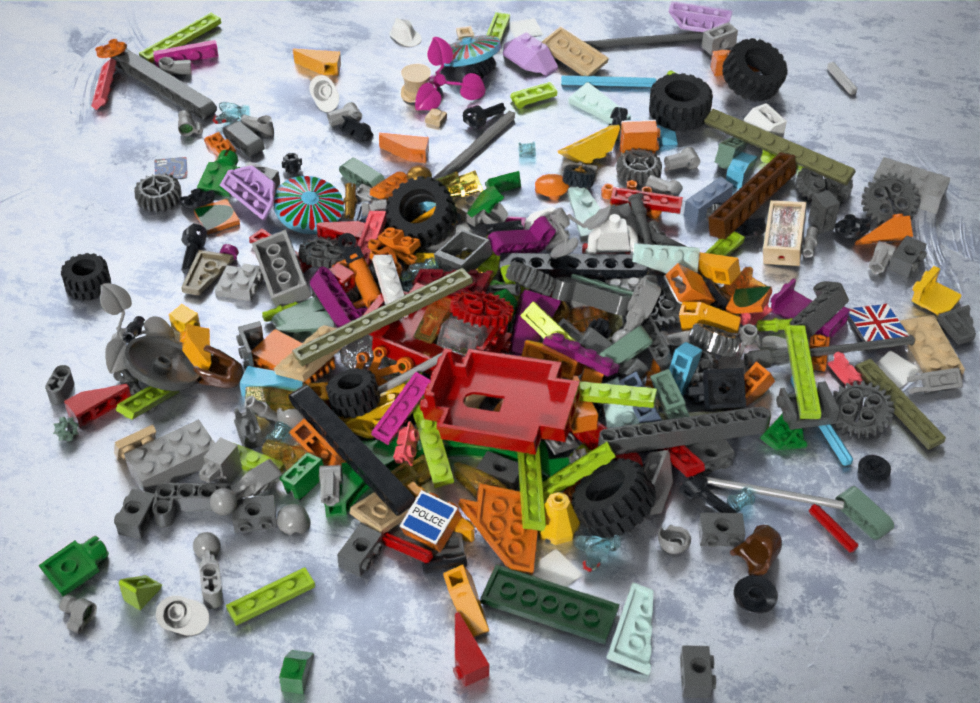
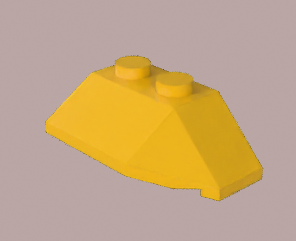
[557,125,620,165]
[336,383,407,439]

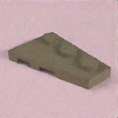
[181,250,234,296]

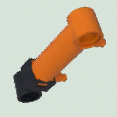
[332,233,381,309]

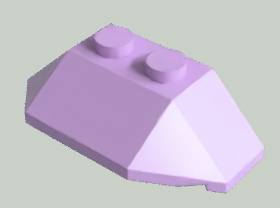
[669,1,732,32]
[503,32,558,75]
[220,165,276,220]

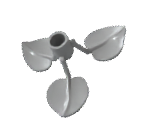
[545,205,612,259]
[100,283,174,374]
[718,324,788,374]

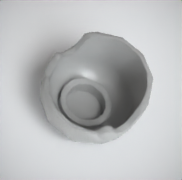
[480,203,508,224]
[277,408,304,430]
[276,504,311,535]
[658,524,691,554]

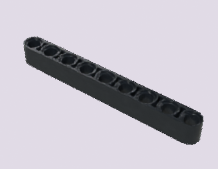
[288,384,415,516]

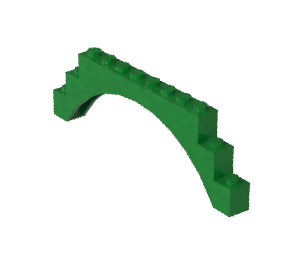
[324,436,571,517]

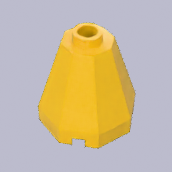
[537,492,580,545]

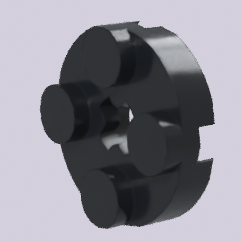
[609,107,628,141]

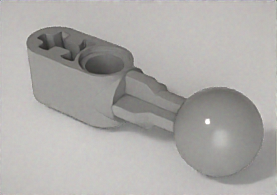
[611,278,661,344]
[210,459,283,515]
[193,532,223,609]

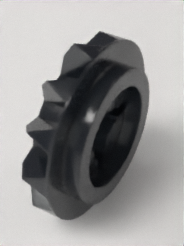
[858,455,891,484]

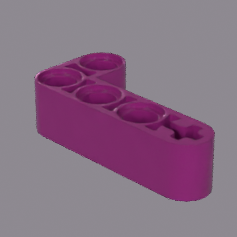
[487,216,556,256]
[310,267,367,328]

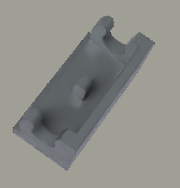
[234,407,264,449]

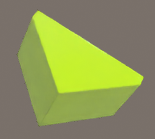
[118,575,162,611]

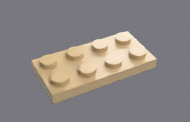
[542,26,609,76]
[899,315,965,375]
[274,325,343,382]

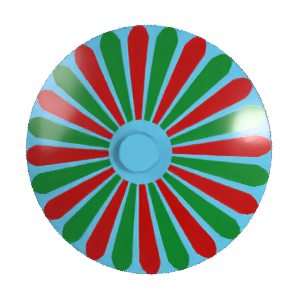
[444,35,501,67]
[273,176,344,235]

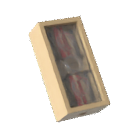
[763,201,806,266]

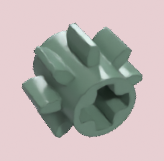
[53,417,79,441]

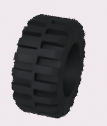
[722,38,788,102]
[649,73,713,131]
[385,176,457,248]
[572,459,656,538]

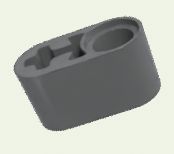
[45,365,75,405]

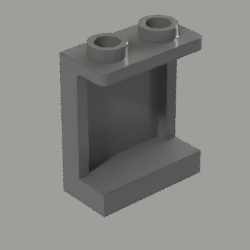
[776,381,840,430]

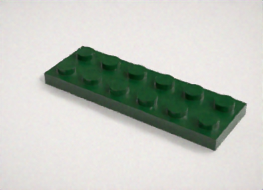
[480,564,620,644]

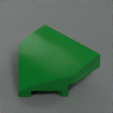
[467,186,505,218]
[760,413,807,450]

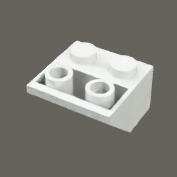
[743,103,787,137]

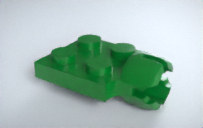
[197,149,241,197]
[38,535,109,597]

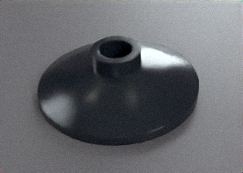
[733,575,778,614]

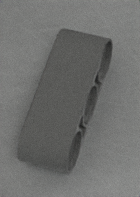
[223,120,265,157]

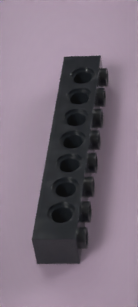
[500,253,648,283]

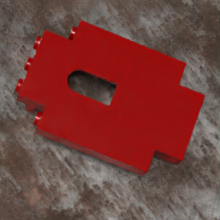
[363,283,512,375]
[420,348,581,455]

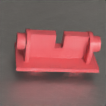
[738,300,773,326]
[827,352,863,386]
[393,421,419,466]

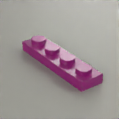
[543,333,620,376]

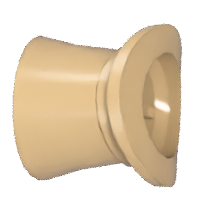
[401,63,431,102]

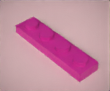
[153,40,219,68]
[371,372,431,445]

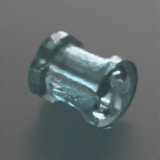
[518,141,536,157]
[265,421,291,448]
[727,487,755,513]

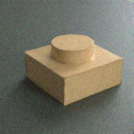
[456,26,474,40]
[425,108,447,127]

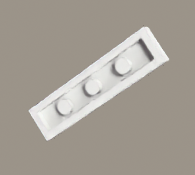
[372,255,409,317]

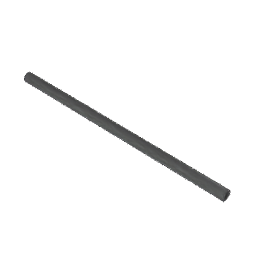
[584,32,703,48]

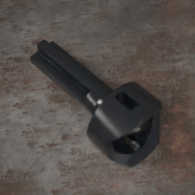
[462,102,506,129]
[181,223,207,274]
[678,473,737,513]

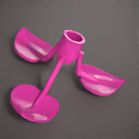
[415,36,486,110]

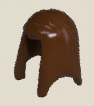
[193,345,244,389]
[730,525,782,576]

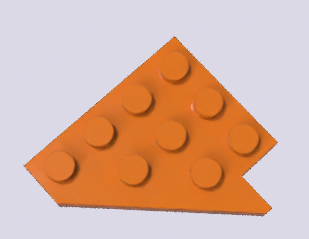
[458,483,538,576]

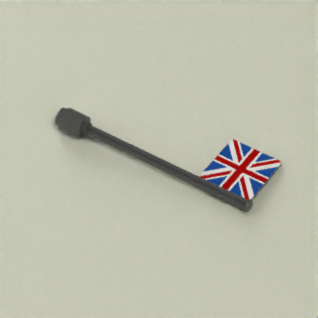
[744,304,915,369]

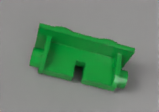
[485,170,522,193]

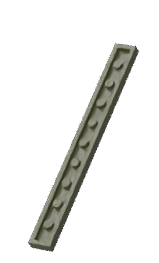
[704,108,856,186]
[292,268,473,366]

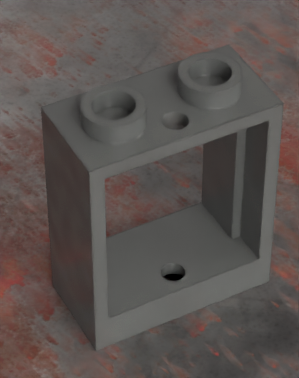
[434,229,492,272]

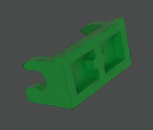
[279,452,324,501]

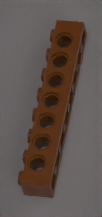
[708,152,796,239]

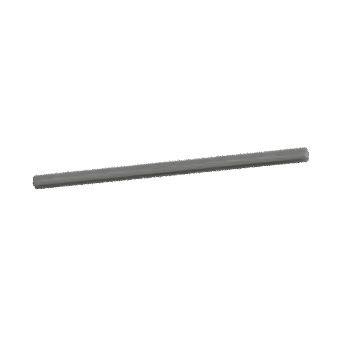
[433,110,516,182]

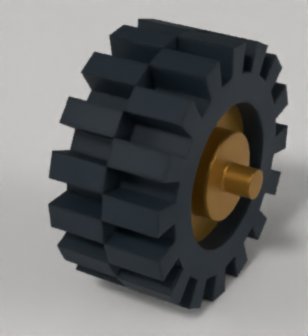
[562,165,595,188]

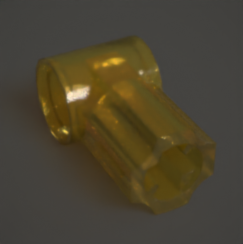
[262,439,305,464]

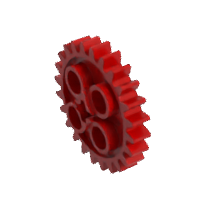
[450,290,514,328]

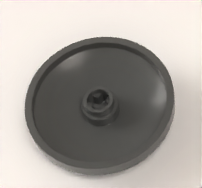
[123,336,200,391]

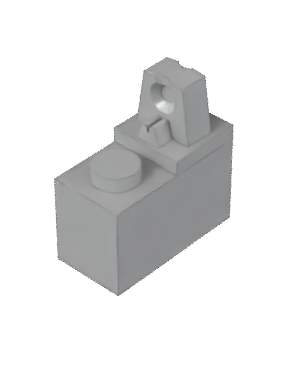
[199,437,242,483]

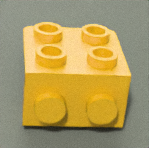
[912,266,961,315]

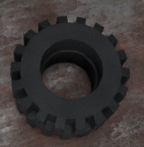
[61,253,111,301]
[326,368,381,418]

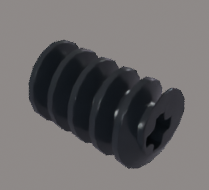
[462,57,496,79]

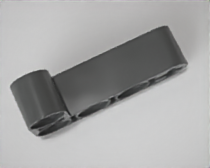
[552,277,631,316]
[790,281,849,339]
[619,315,673,371]
[577,327,649,380]
[153,483,235,528]

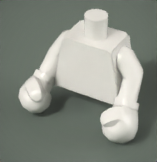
[585,214,638,254]

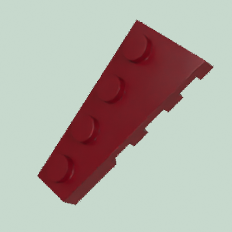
[412,269,495,296]

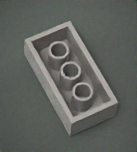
[872,157,951,214]
[251,229,312,308]
[124,419,215,493]

